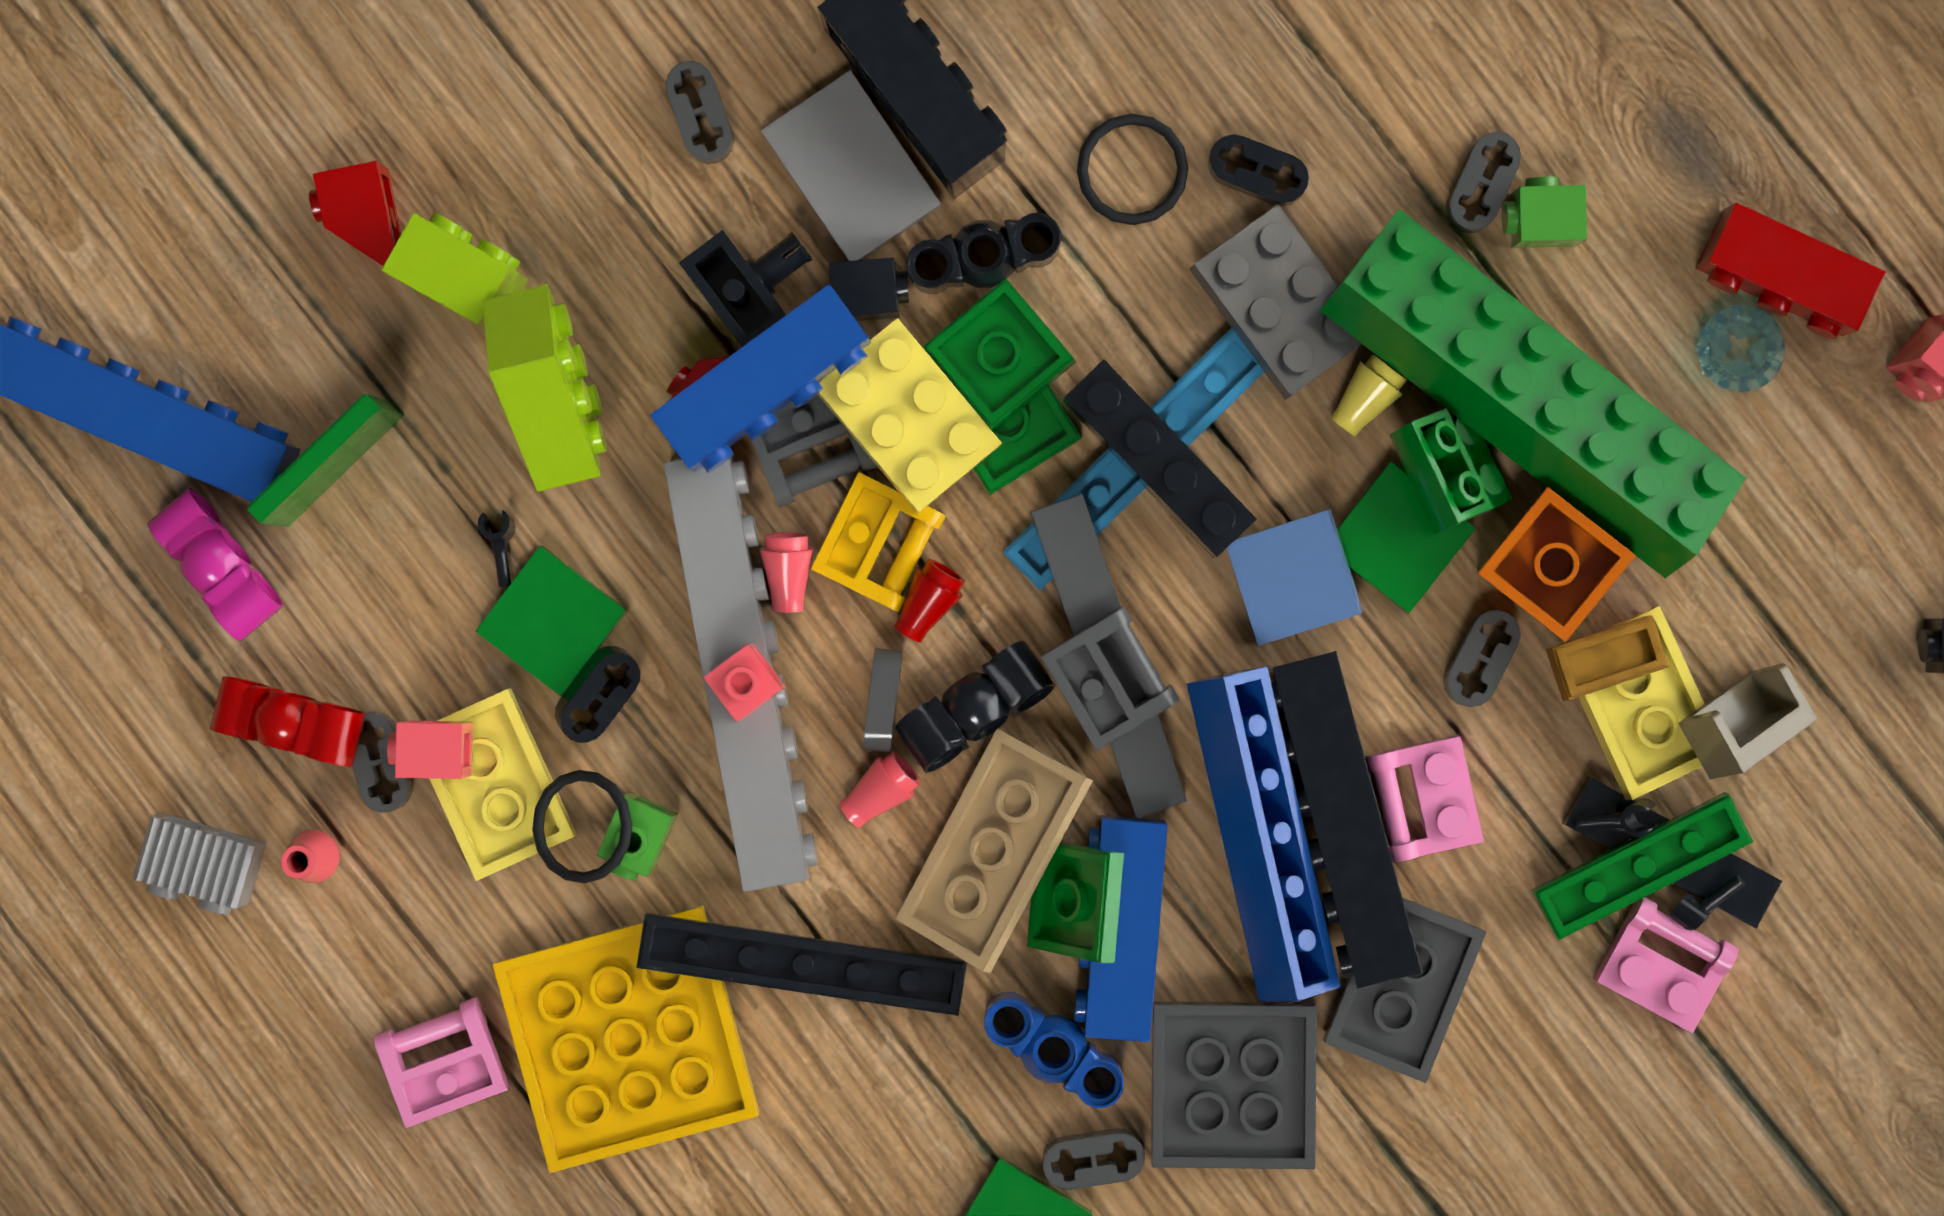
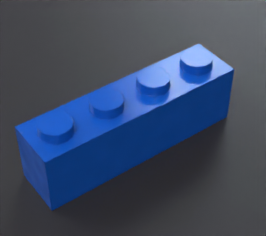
[650,284,871,473]
[1074,815,1168,1042]

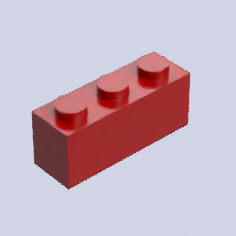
[1695,202,1886,339]

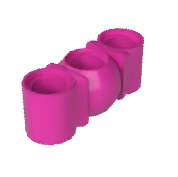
[147,488,283,641]

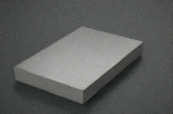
[761,70,941,261]

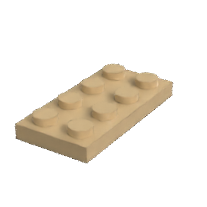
[896,728,1093,973]

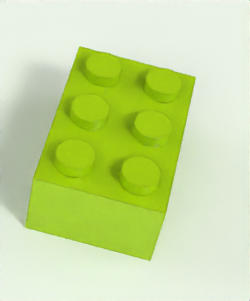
[483,284,607,492]

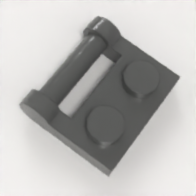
[751,394,878,507]
[1039,606,1179,751]

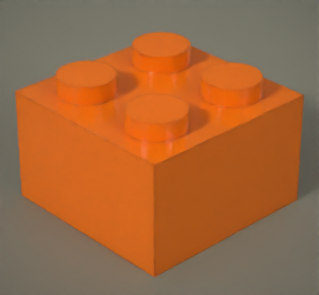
[1478,487,1636,642]

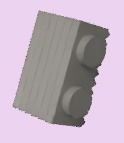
[133,813,266,914]

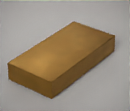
[1546,615,1669,701]

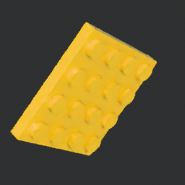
[492,905,760,1173]

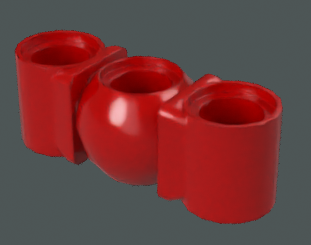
[210,676,366,767]

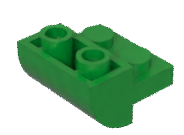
[1389,408,1513,534]

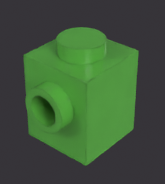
[1502,176,1587,248]
[597,792,679,881]

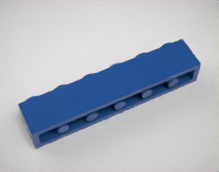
[0,316,301,502]
[1186,666,1341,1001]

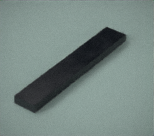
[636,912,967,1016]

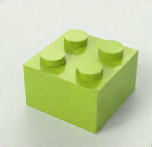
[381,212,529,328]

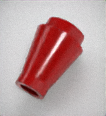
[894,559,965,643]

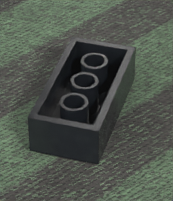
[817,0,1007,200]

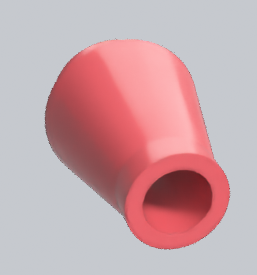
[760,532,814,613]
[839,751,921,828]
[281,830,340,883]

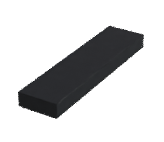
[1562,776,1782,929]

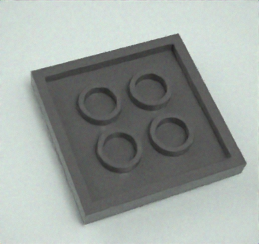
[1151,1002,1317,1169]

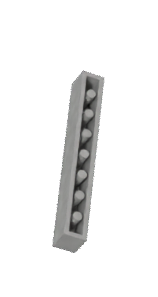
[664,456,818,892]

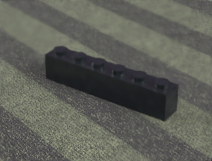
[1271,651,1422,989]

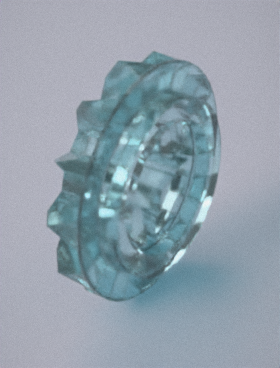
[1695,305,1785,393]

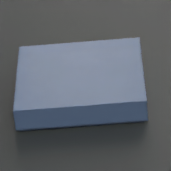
[1227,509,1363,646]

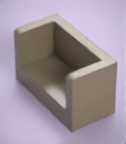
[1678,663,1818,780]

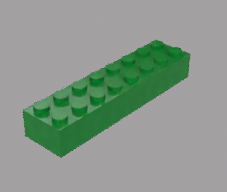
[1319,209,1746,578]

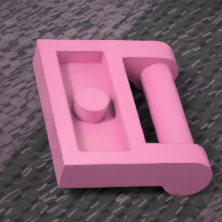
[1365,735,1484,863]
[1593,897,1739,1033]
[374,997,510,1128]

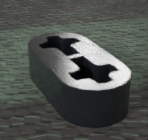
[1208,134,1309,206]
[555,646,641,743]

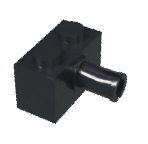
[679,230,813,347]

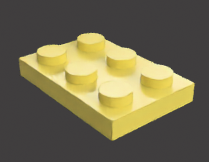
[818,318,1002,514]
[1578,606,1705,800]
[429,688,577,881]

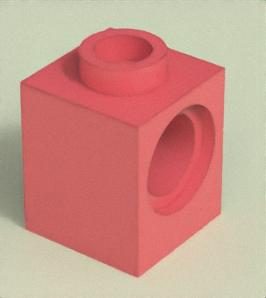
[703,643,786,722]
[387,720,473,779]

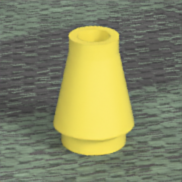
[1330,354,1407,437]

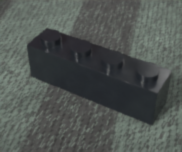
[1063,359,1257,558]

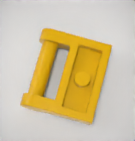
[811,472,946,612]

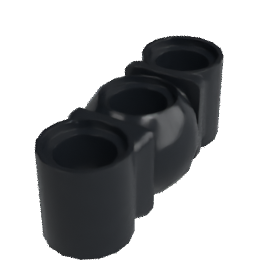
[906,213,1061,294]
[895,640,1056,773]

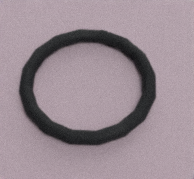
[1077,113,1189,225]
[532,770,632,884]

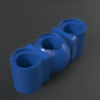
[984,992,1124,1108]

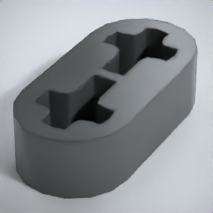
[665,61,734,164]
[1446,132,1521,233]
[1443,610,1521,707]
[863,648,903,753]
[352,711,413,813]
[1043,1128,1145,1190]

